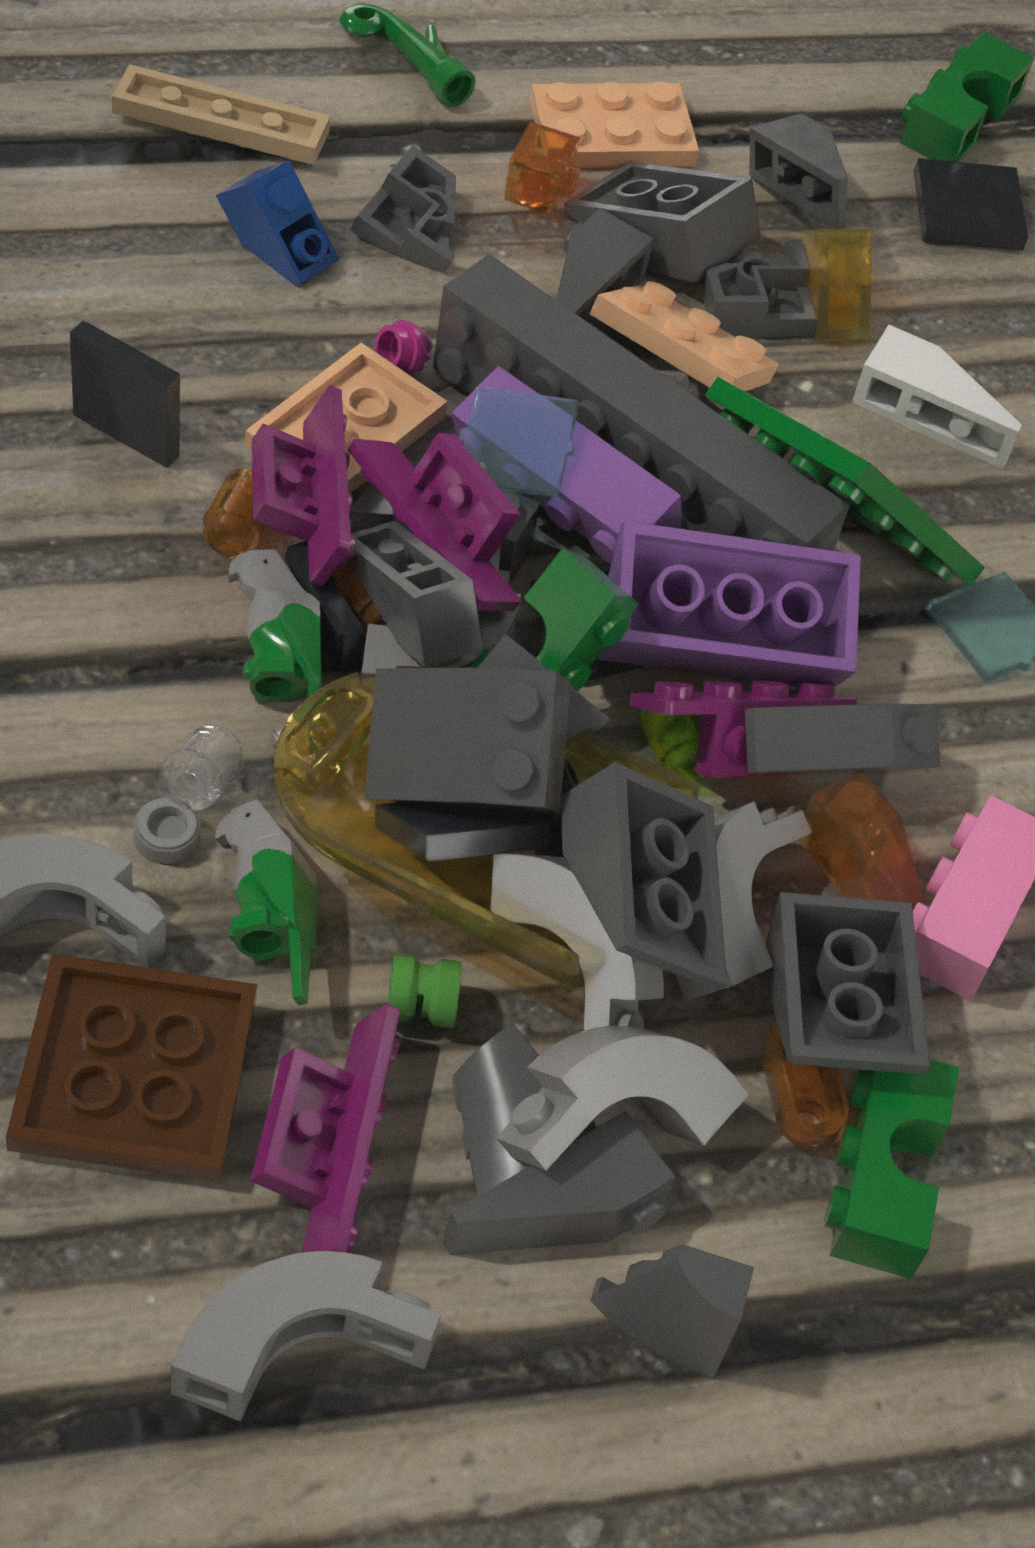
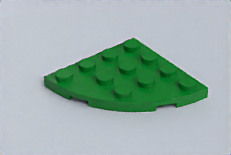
[704,377,985,586]

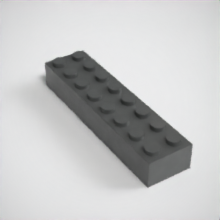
[433,254,850,551]

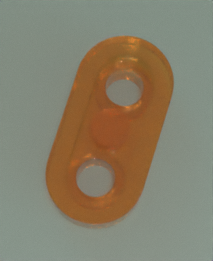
[761,1021,849,1149]

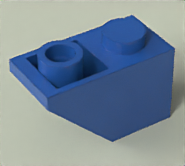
[216,160,340,286]

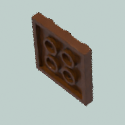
[6,953,257,1182]

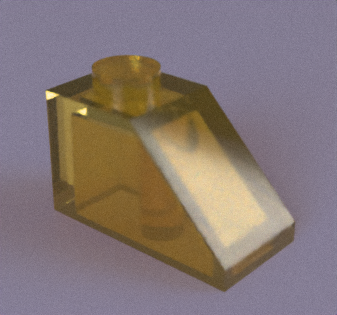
[802,229,872,339]

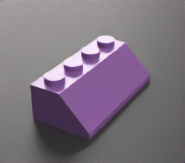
[452,366,681,564]
[598,521,861,687]

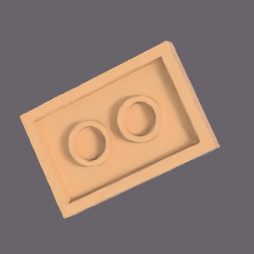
[530,82,699,169]
[590,281,779,391]
[245,342,447,493]

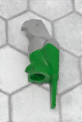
[228,549,321,756]
[215,799,318,1005]

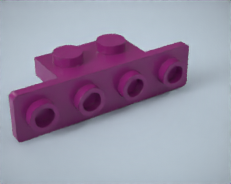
[252,385,355,586]
[348,433,521,612]
[630,680,857,777]
[250,1003,400,1253]

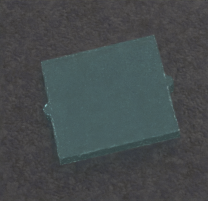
[460,387,579,498]
[926,571,1035,682]

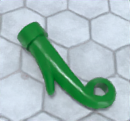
[339,3,476,107]

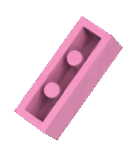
[913,795,1035,1001]

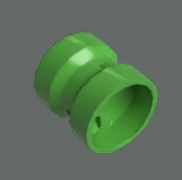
[388,953,462,1029]

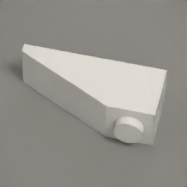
[852,325,1022,470]

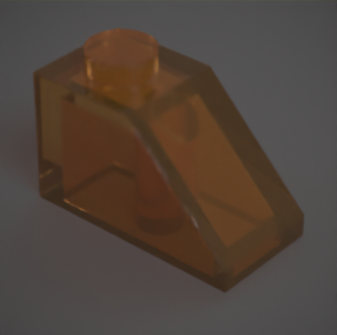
[798,769,924,909]

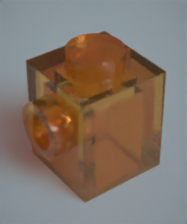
[504,121,580,216]

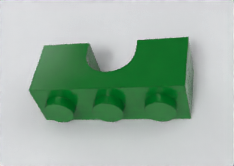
[900,32,1034,162]
[469,548,639,692]
[824,1059,960,1279]

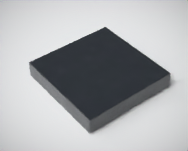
[913,158,1028,251]
[70,320,180,468]
[375,802,551,861]

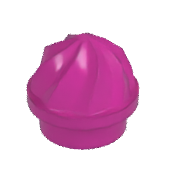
[374,320,432,376]

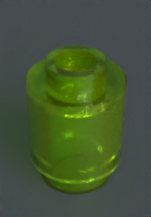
[639,709,706,784]

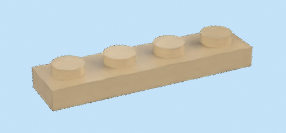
[112,64,330,165]

